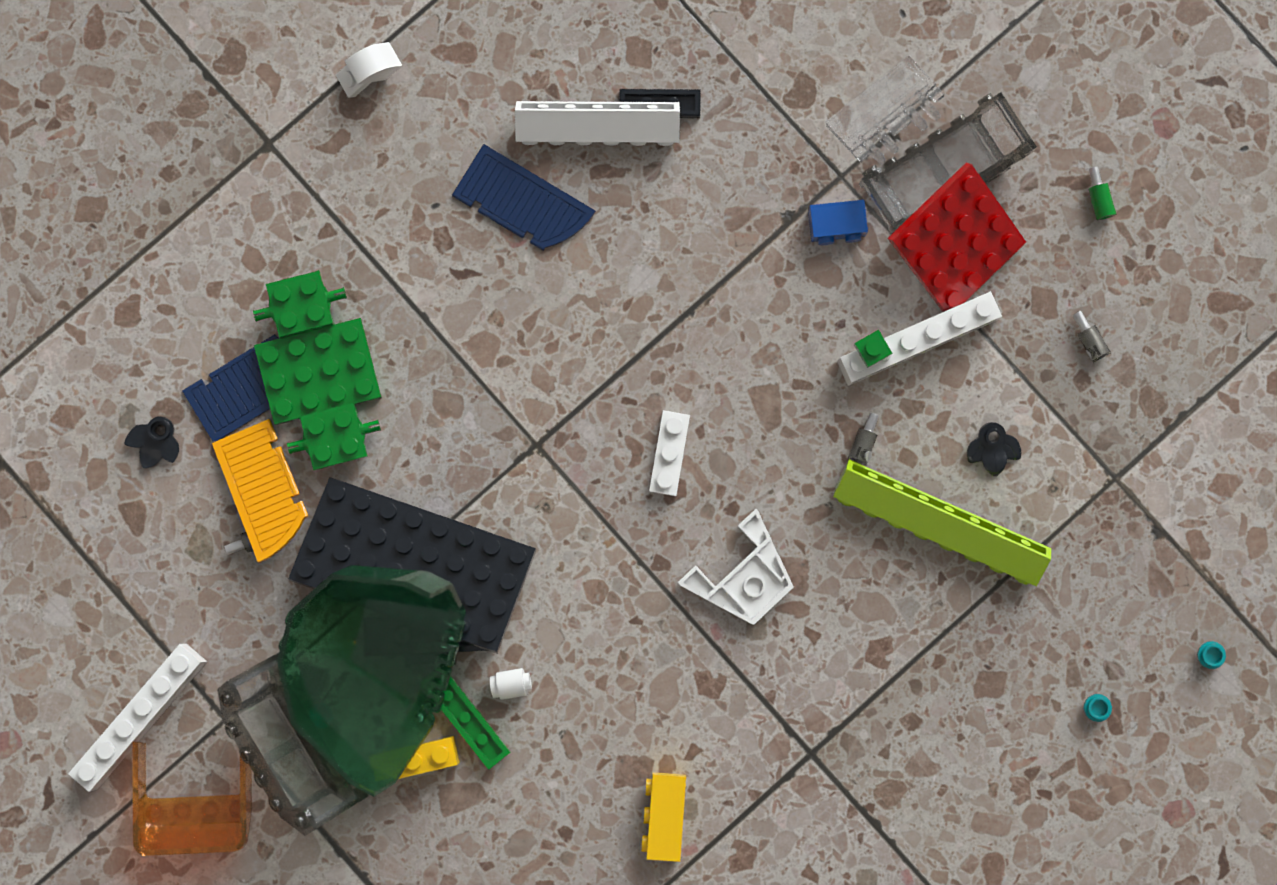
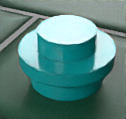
[1197,641,1226,669]
[1083,694,1112,722]

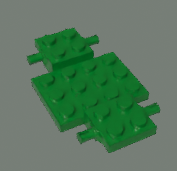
[253,270,382,471]

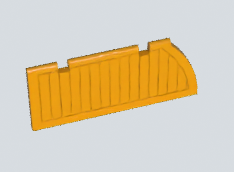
[212,419,308,563]

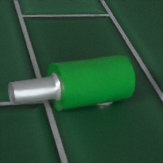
[1088,167,1117,220]

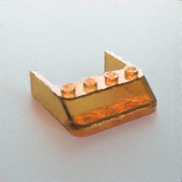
[132,737,252,856]

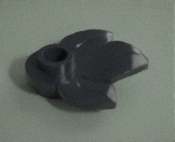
[124,416,179,469]
[967,422,1022,477]

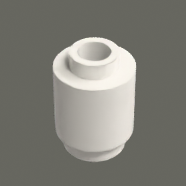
[490,668,532,700]

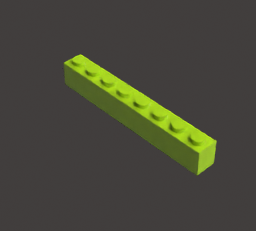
[833,459,1051,587]

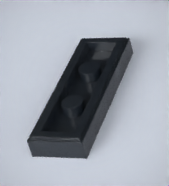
[619,89,701,118]

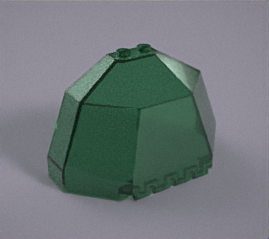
[277,565,466,797]

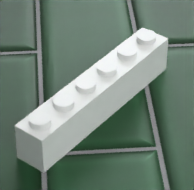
[515,101,680,146]
[837,291,1002,386]
[68,644,207,792]

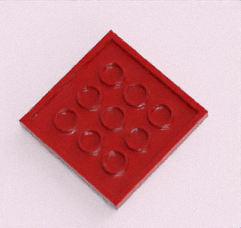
[887,162,1026,312]

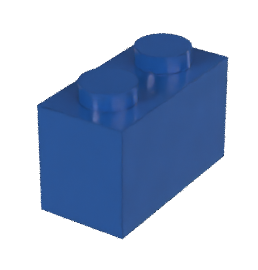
[808,200,868,246]

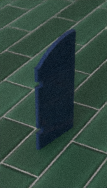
[452,144,596,251]
[182,334,280,443]

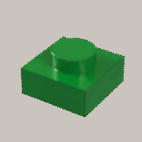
[854,330,893,368]

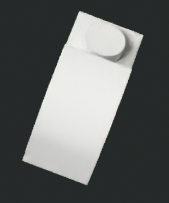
[336,42,402,98]

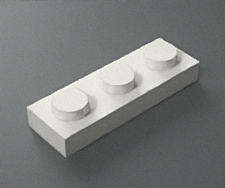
[649,410,690,496]

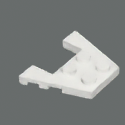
[677,509,794,625]

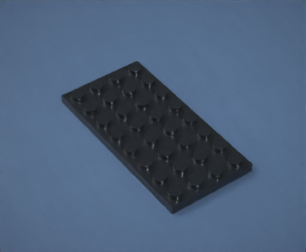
[288,477,536,654]

